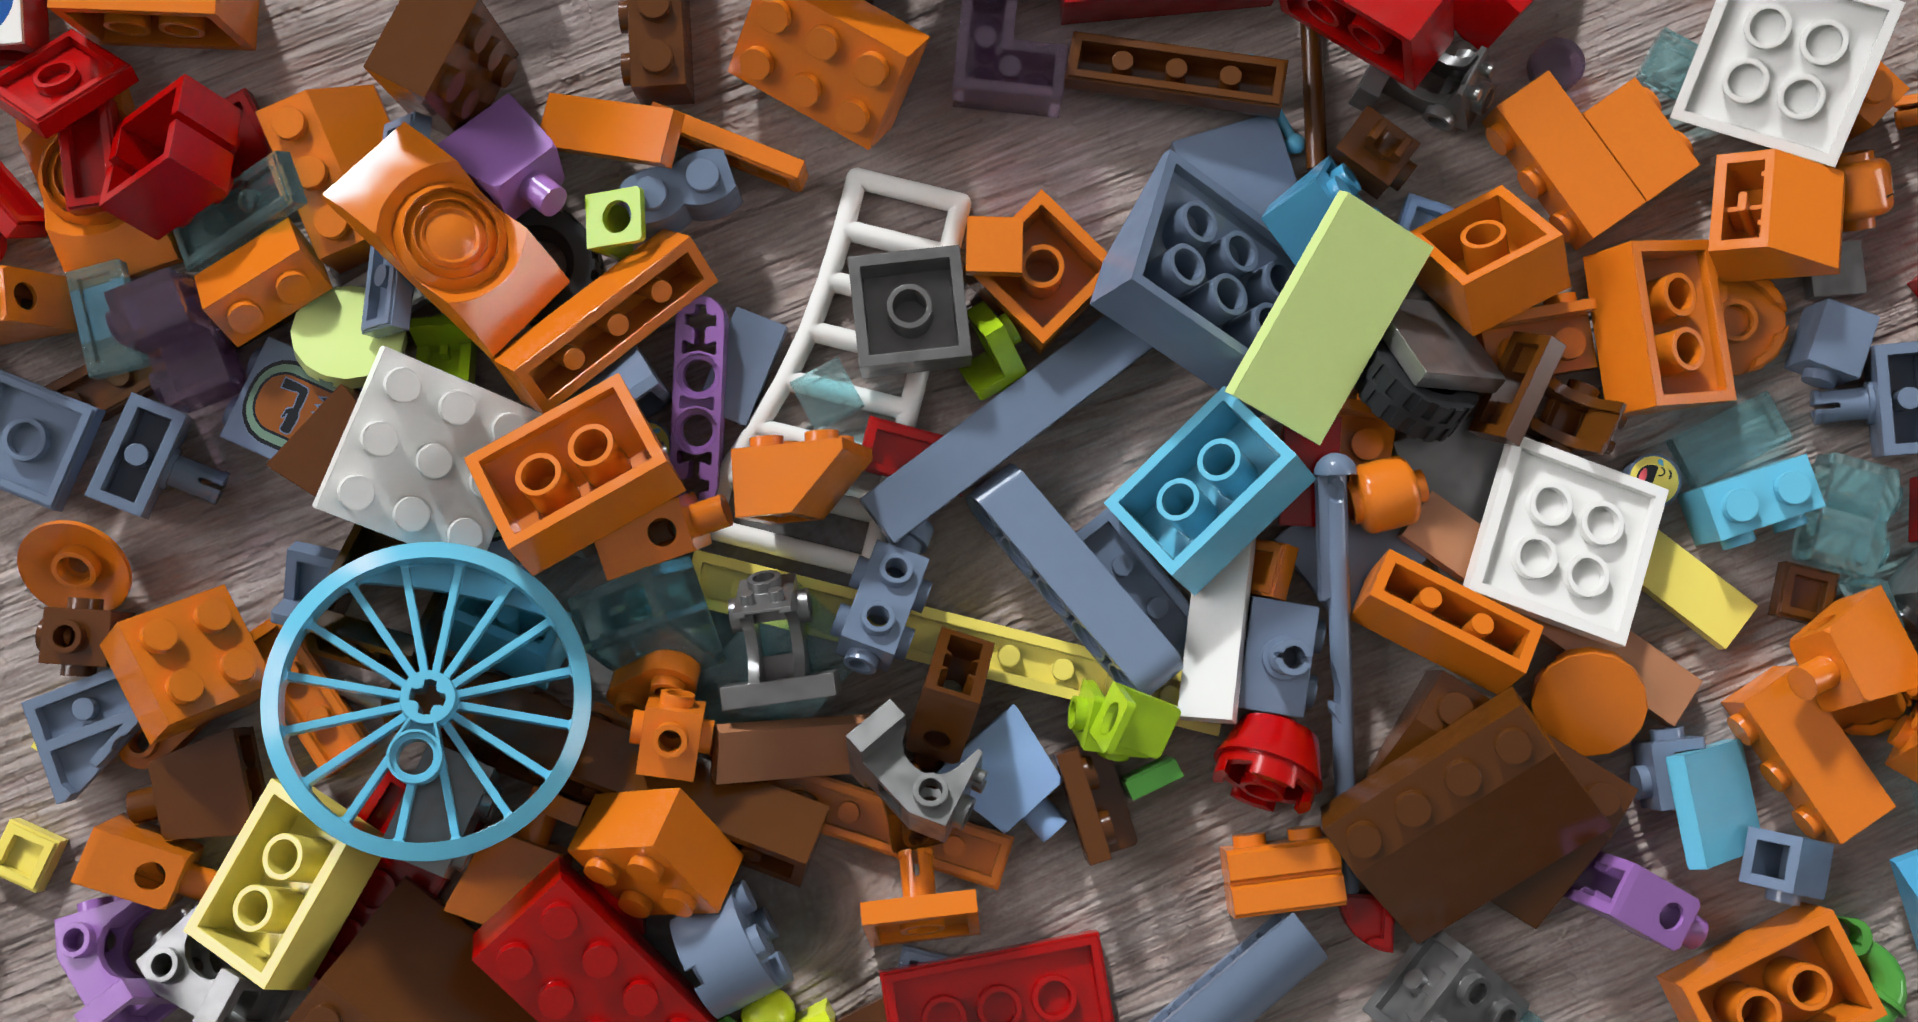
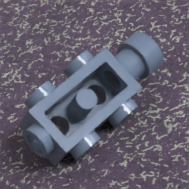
[830,520,934,675]

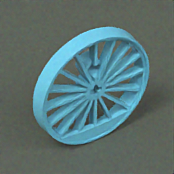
[260,542,592,861]

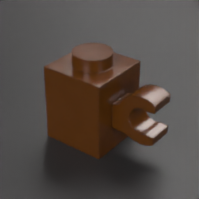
[1331,105,1421,200]

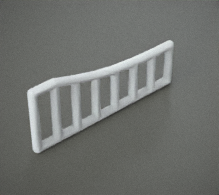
[710,168,972,574]

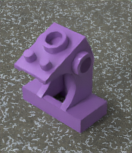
[54,896,179,1022]

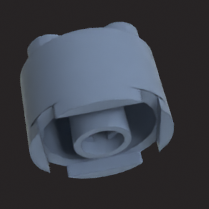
[670,880,794,1019]

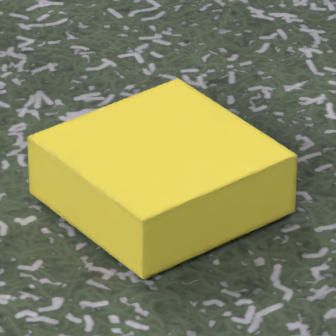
[0,818,69,893]

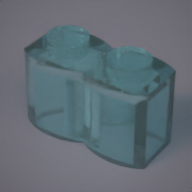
[1791,452,1903,577]

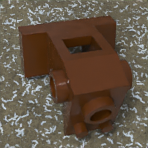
[1468,331,1627,457]

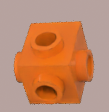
[629,688,715,782]

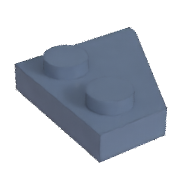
[21,668,141,804]

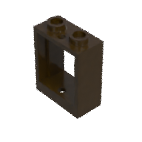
[305,524,449,680]

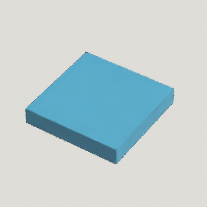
[1665,738,1760,870]

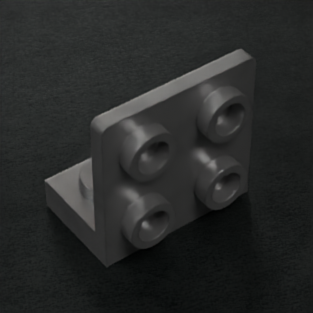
[1362,930,1530,1022]

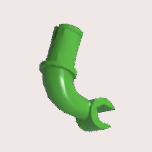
[1837,916,1908,1022]

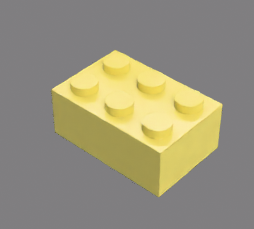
[183,778,384,991]

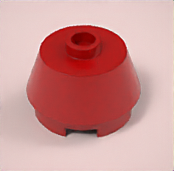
[1212,713,1323,814]

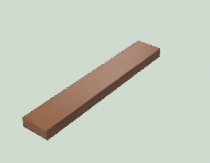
[1396,490,1703,727]

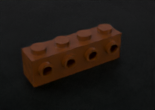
[618,0,695,106]

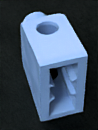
[935,704,1068,842]

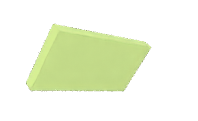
[1225,190,1434,445]

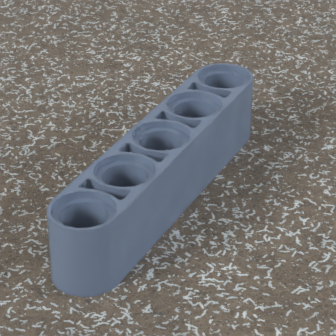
[966,463,1184,695]

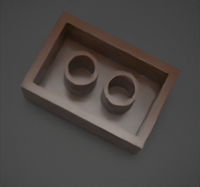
[363,0,519,136]

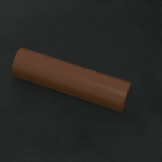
[1064,31,1289,118]

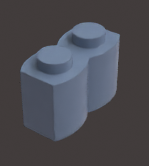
[619,149,743,239]

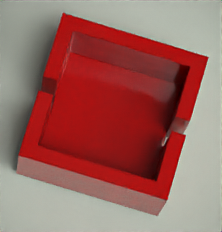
[99,74,242,241]

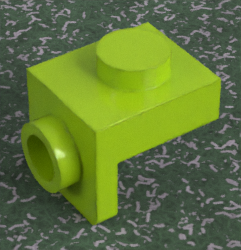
[959,301,1028,400]
[409,314,477,384]
[1068,679,1149,762]

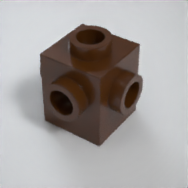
[35,597,136,677]

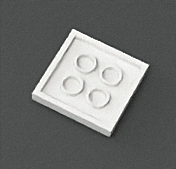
[1670,0,1906,167]
[312,346,542,551]
[1463,437,1669,648]

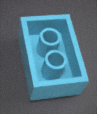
[1104,386,1316,596]

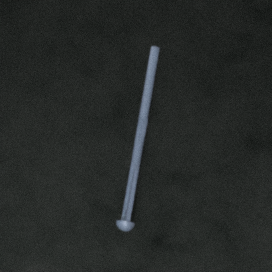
[1313,453,1359,894]

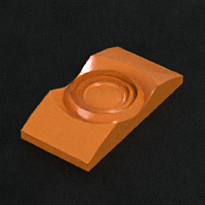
[15,88,184,293]
[322,122,570,358]

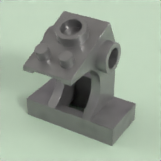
[1348,46,1496,131]
[719,570,842,711]
[846,699,988,843]
[136,904,294,1022]

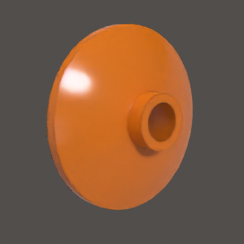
[17,520,132,611]

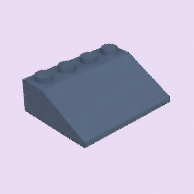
[1090,149,1296,417]

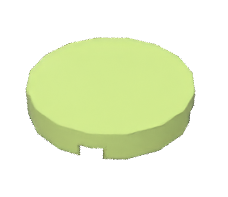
[290,285,408,389]

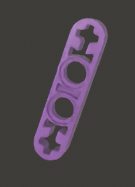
[670,295,729,501]

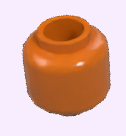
[1827,149,1895,232]
[1347,456,1429,534]

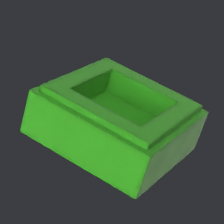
[1120,755,1184,801]

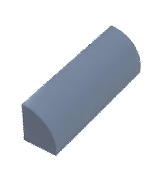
[1148,912,1328,1022]

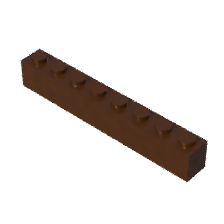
[381,652,830,887]

